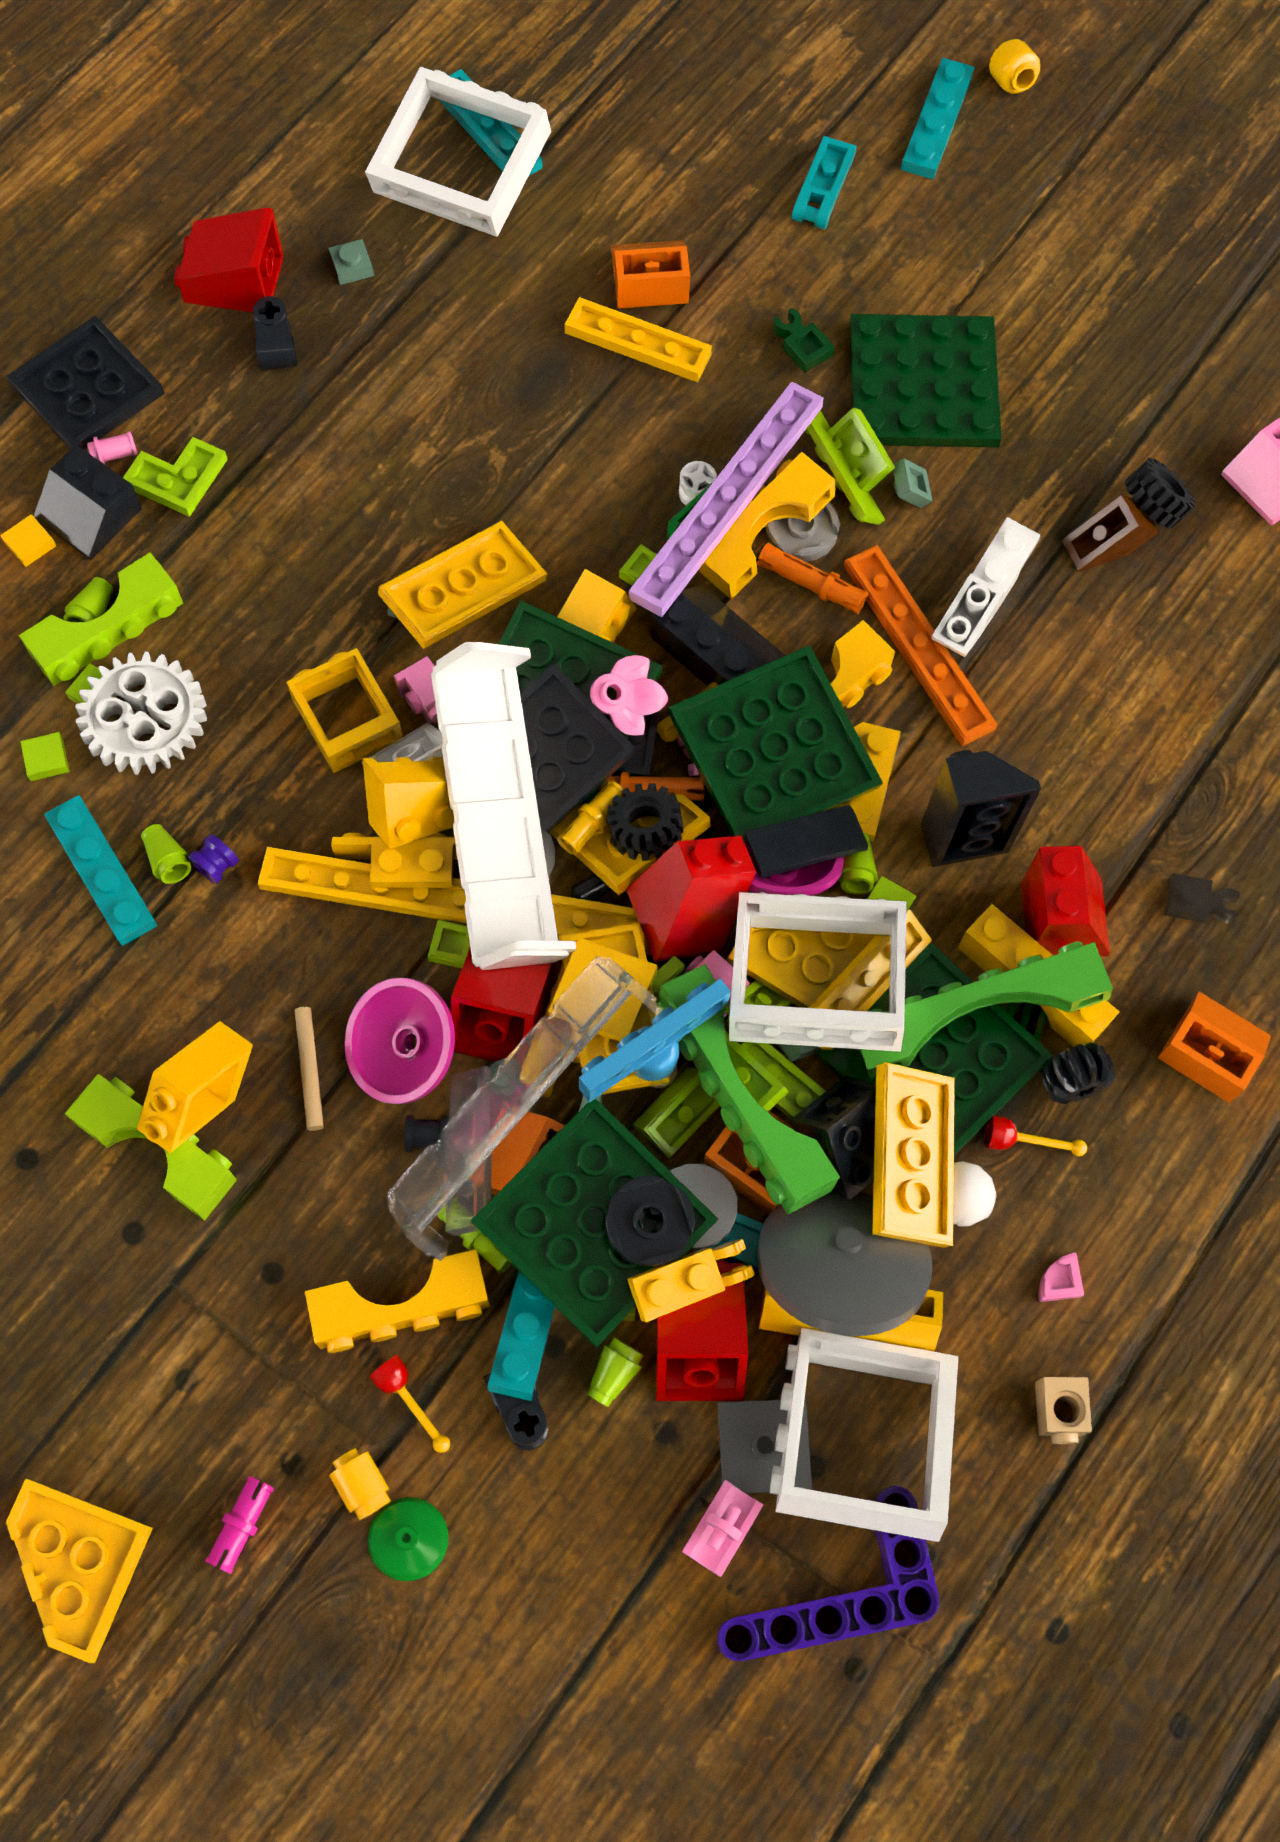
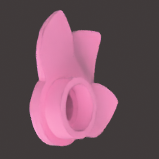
[590,655,668,736]

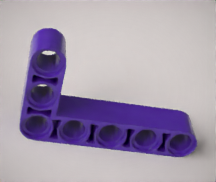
[716,1486,939,1661]

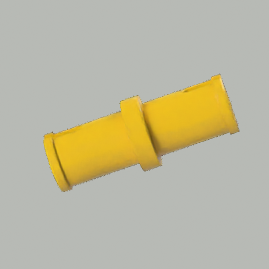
[557,780,624,855]

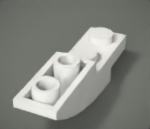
[931,517,1040,657]

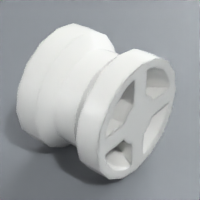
[679,461,717,505]

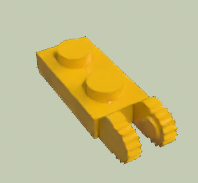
[627,1239,755,1322]

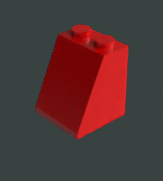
[174,208,284,313]
[626,836,756,962]
[1021,846,1110,956]
[450,948,556,1068]
[656,1261,748,1401]

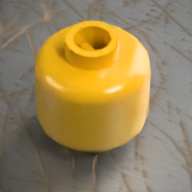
[989,39,1040,94]

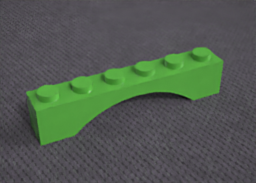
[859,942,1113,1079]
[656,964,840,1215]

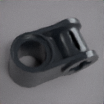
[253,296,297,371]
[483,1373,549,1451]

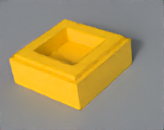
[0,514,56,567]

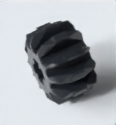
[1040,1042,1116,1104]

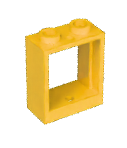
[286,648,403,774]
[137,1021,253,1153]

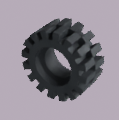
[1125,458,1196,529]
[607,783,684,861]

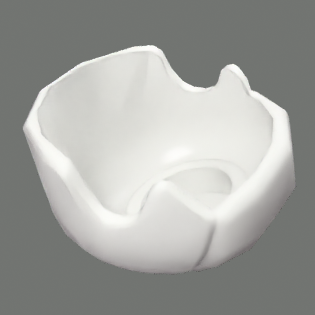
[953,1161,997,1226]

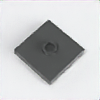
[717,1399,812,1494]

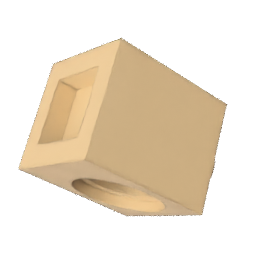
[1035,1377,1092,1444]

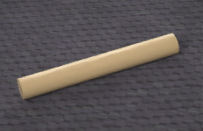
[295,1007,324,1131]

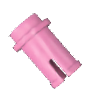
[87,431,138,465]

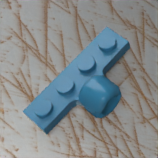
[579,978,731,1103]

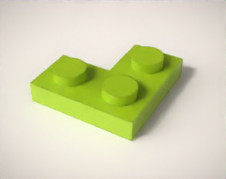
[123,437,228,517]

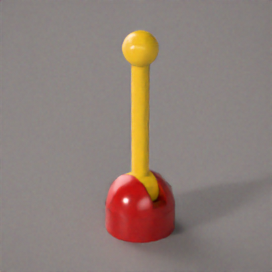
[984,1115,1087,1156]
[369,1354,450,1453]

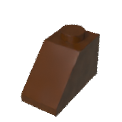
[1062,495,1159,572]

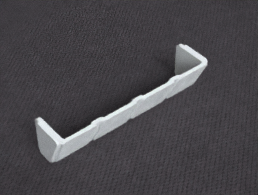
[431,642,577,970]

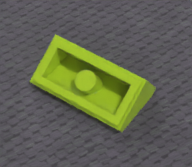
[633,1067,720,1159]

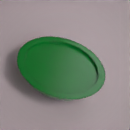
[368,1497,448,1581]

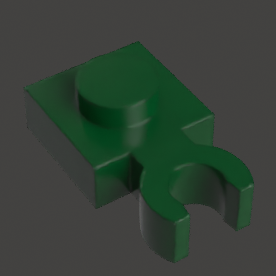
[773,308,835,373]

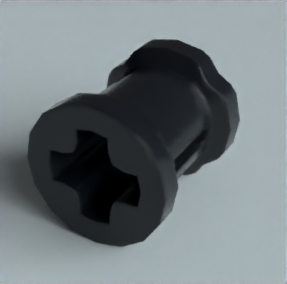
[405,1115,451,1153]

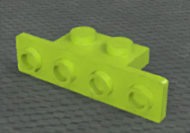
[805,408,896,525]

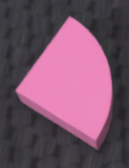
[1038,1253,1084,1302]

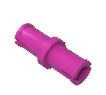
[205,1476,274,1574]

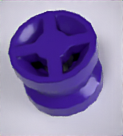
[187,834,239,884]

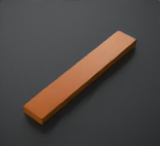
[844,545,997,747]

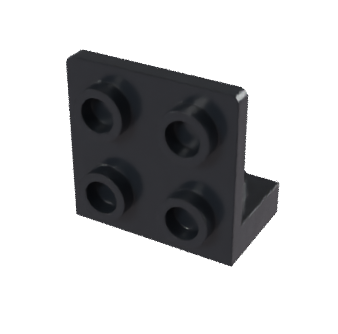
[790,1076,876,1200]

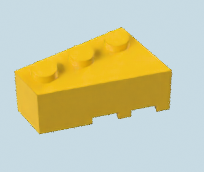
[557,569,637,643]
[362,756,455,849]

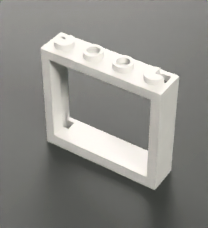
[365,67,551,237]
[729,892,906,1052]
[770,1328,958,1542]

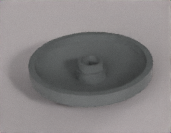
[756,1188,932,1336]

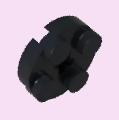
[605,1176,695,1267]

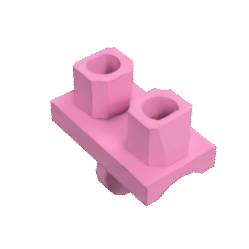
[682,1480,763,1577]

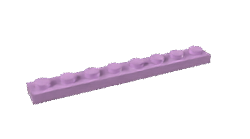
[629,382,824,617]

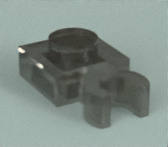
[1165,873,1240,923]

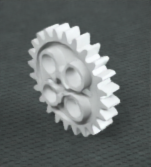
[75,652,207,775]

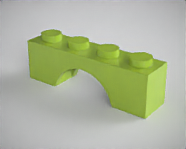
[19,552,183,686]
[65,1074,237,1221]

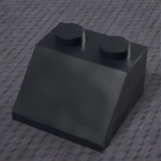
[34,444,142,560]

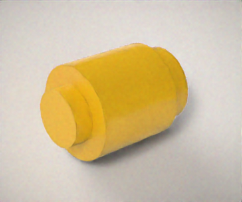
[329,1448,391,1521]

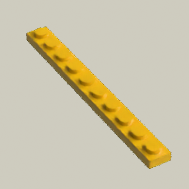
[258,847,652,955]

